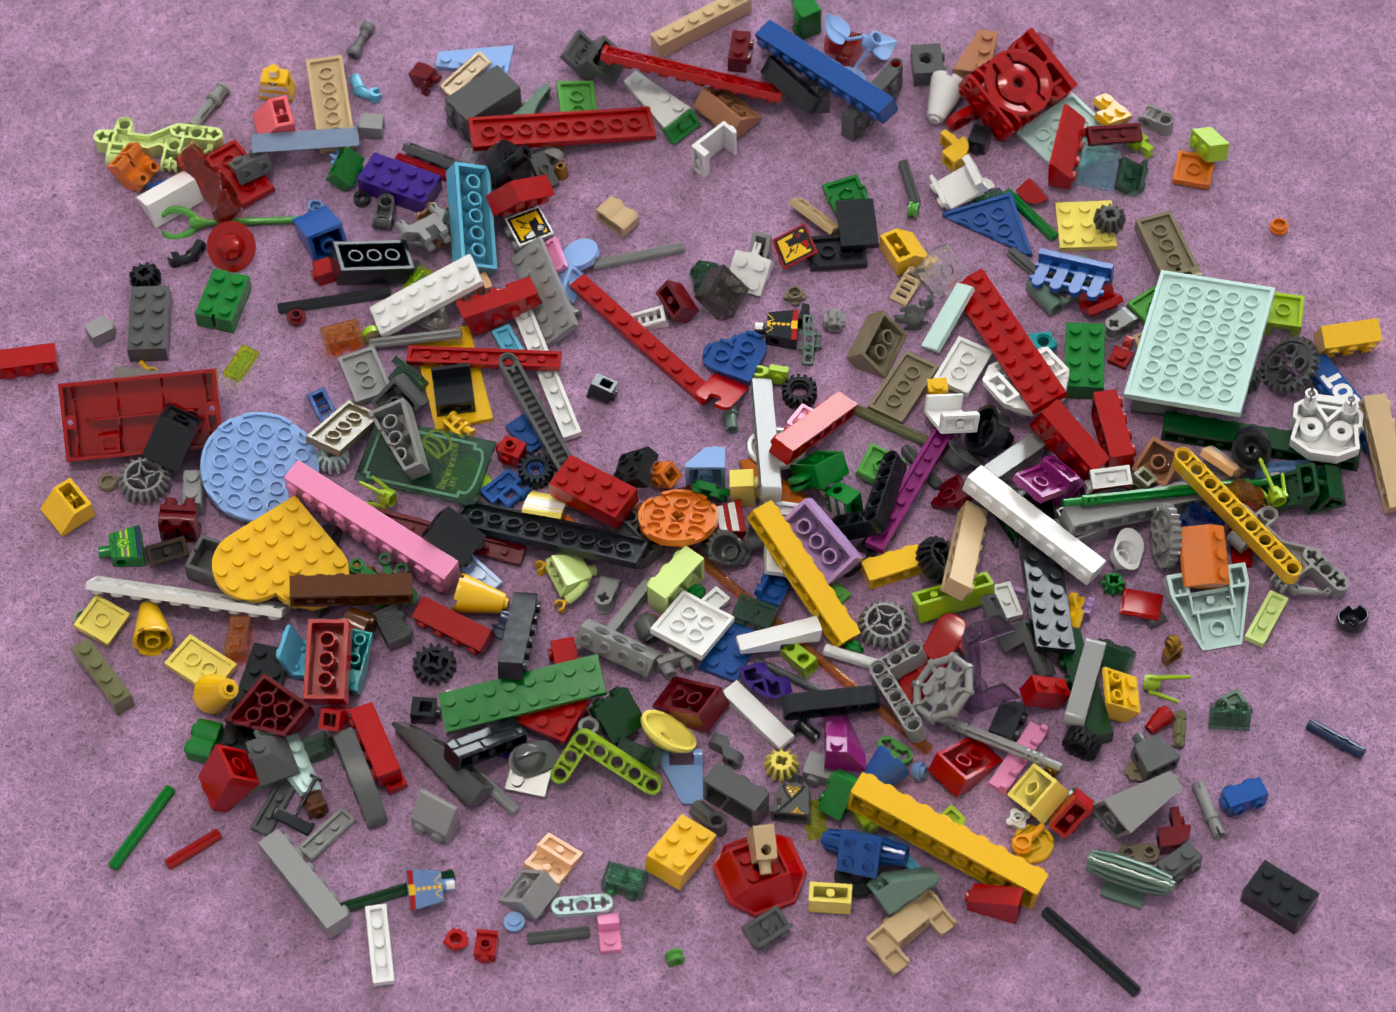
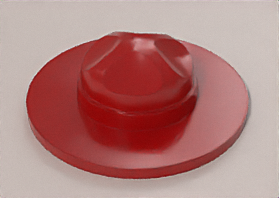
[207,221,256,272]

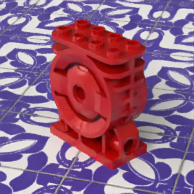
[958,27,1078,142]

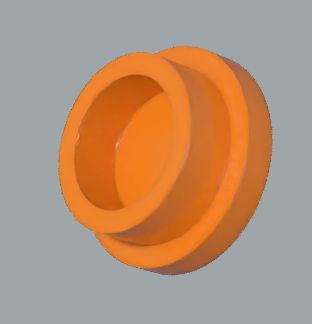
[1269,218,1288,236]

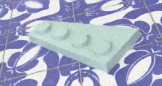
[254,730,321,797]

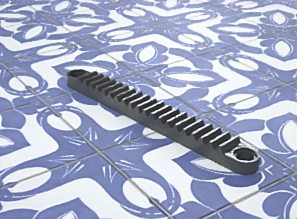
[498,352,589,516]

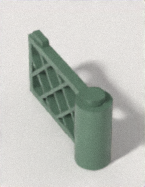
[1026,254,1092,316]

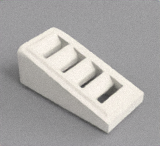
[630,305,669,330]

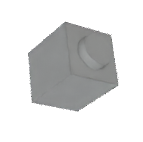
[357,113,385,140]
[84,315,116,348]

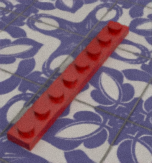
[406,345,562,372]

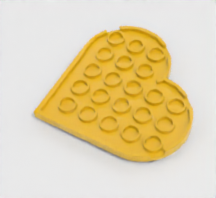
[212,495,349,611]

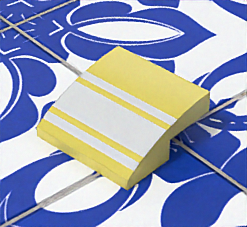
[522,491,569,519]

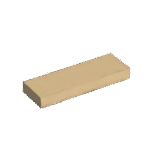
[439,50,492,96]
[789,197,839,235]

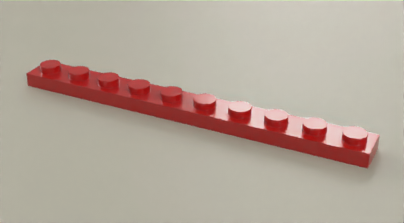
[570,274,715,407]

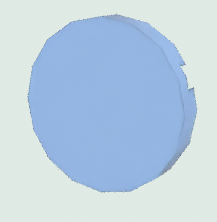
[563,238,600,270]

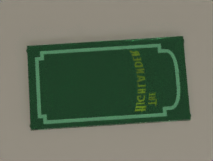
[354,423,497,506]

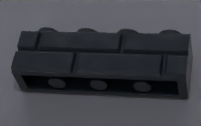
[443,718,528,772]

